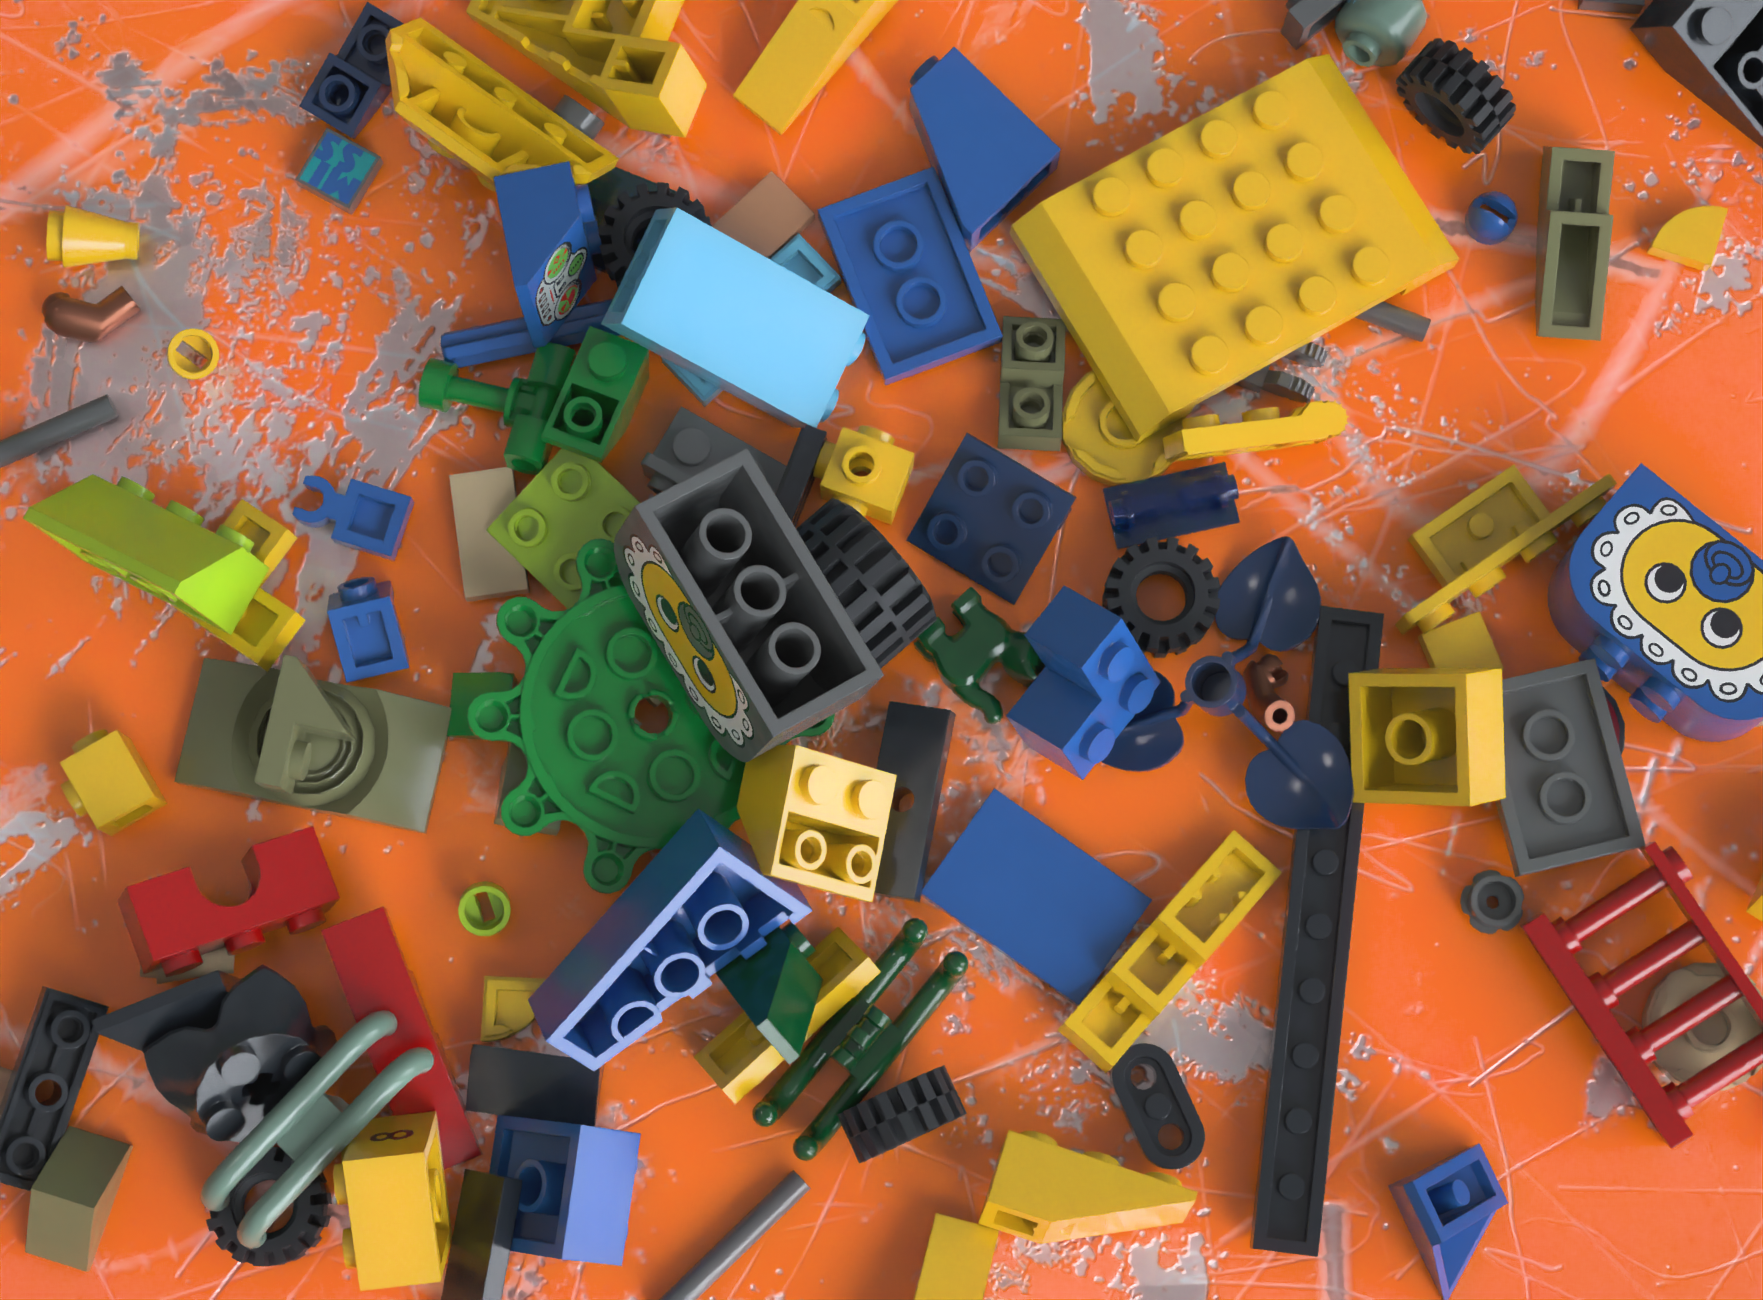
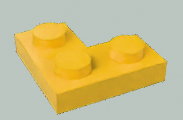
[171,499,306,672]

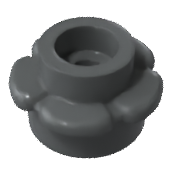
[1460,870,1524,934]

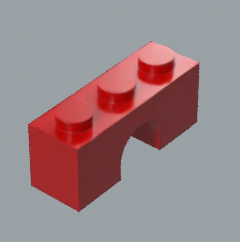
[117,826,340,977]

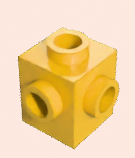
[813,425,915,525]

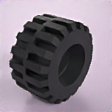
[796,498,937,669]

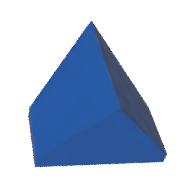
[1388,1143,1508,1300]

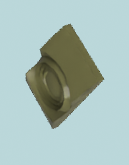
[174,658,452,834]

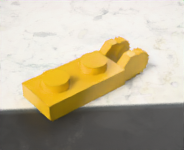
[1163,400,1349,462]

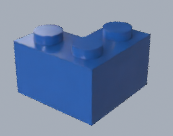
[1006,585,1161,780]

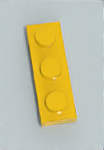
[694,927,881,1104]

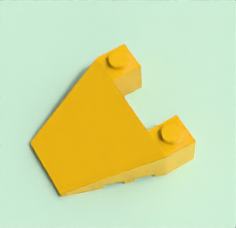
[466,0,707,138]

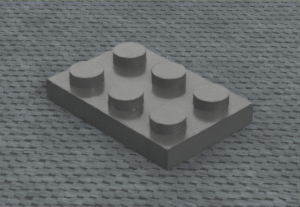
[1495,658,1646,877]

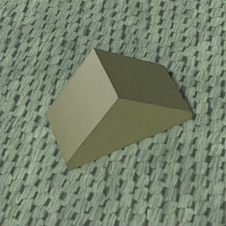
[25,1126,133,1272]

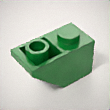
[541,326,649,463]

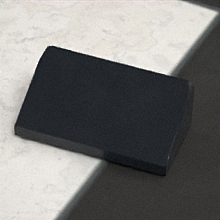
[466,1044,605,1127]

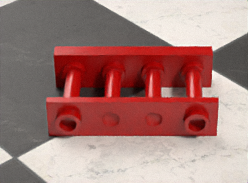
[1520,841,1763,1149]

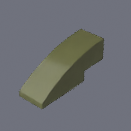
[1535,146,1615,341]

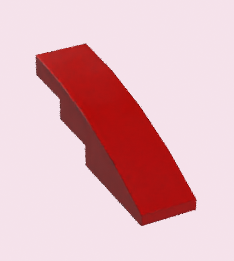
[321,906,483,1170]

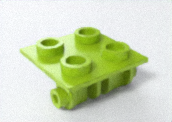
[486,448,640,609]

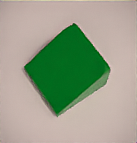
[447,672,517,742]

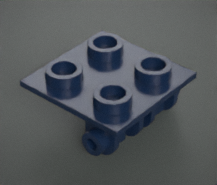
[906,432,1077,605]

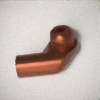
[42,286,141,343]
[1243,654,1295,731]

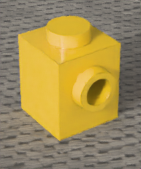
[59,729,167,836]

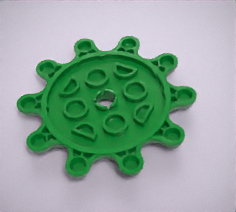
[467,538,835,894]

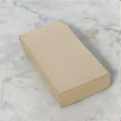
[449,467,530,602]

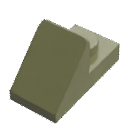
[254,654,356,795]

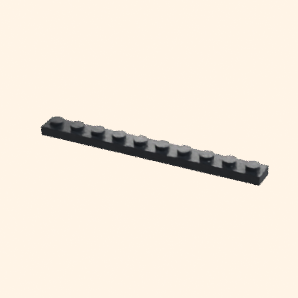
[1250,606,1384,1257]

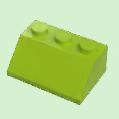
[23,474,270,635]

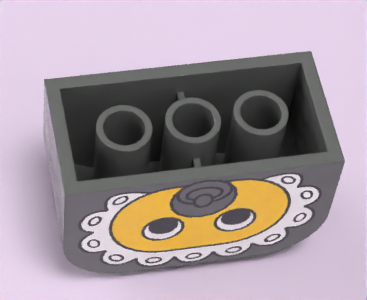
[614,448,884,762]

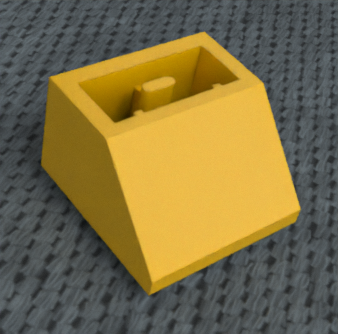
[737,745,897,902]

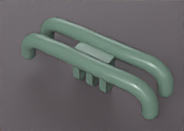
[200,1010,434,1249]

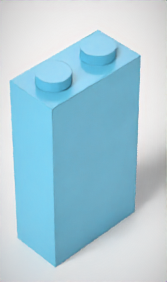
[601,207,870,428]

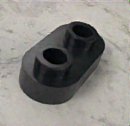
[1110,1043,1205,1170]

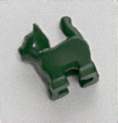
[914,587,1045,724]

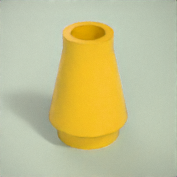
[46,205,140,268]

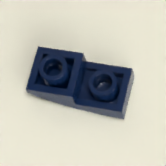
[299,2,404,139]

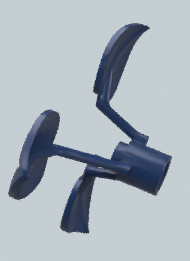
[1101,536,1354,829]

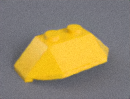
[385,17,619,192]

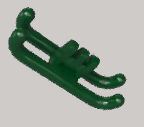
[752,918,968,1161]

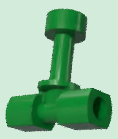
[418,342,576,475]

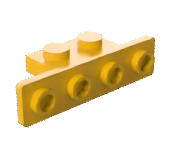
[1395,465,1617,635]

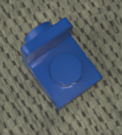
[327,577,409,683]

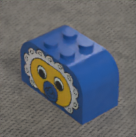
[1547,463,1763,742]

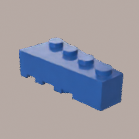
[528,809,813,1071]

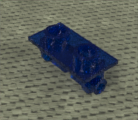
[1102,462,1240,550]

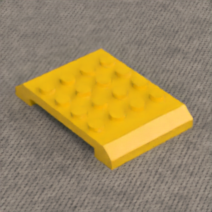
[1009,54,1459,443]

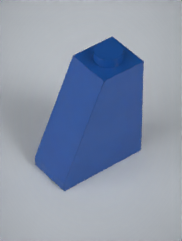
[909,47,1061,252]

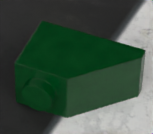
[715,921,823,1065]

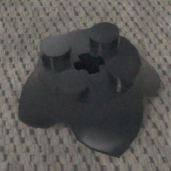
[143,964,337,1143]

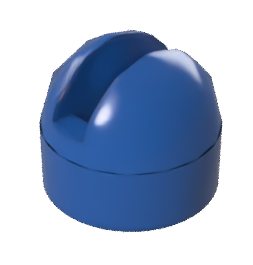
[1465,191,1518,245]

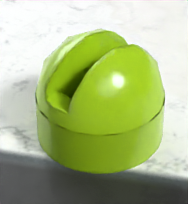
[458,881,511,936]

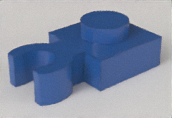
[292,475,415,561]

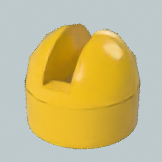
[166,329,219,380]

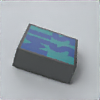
[295,128,384,215]

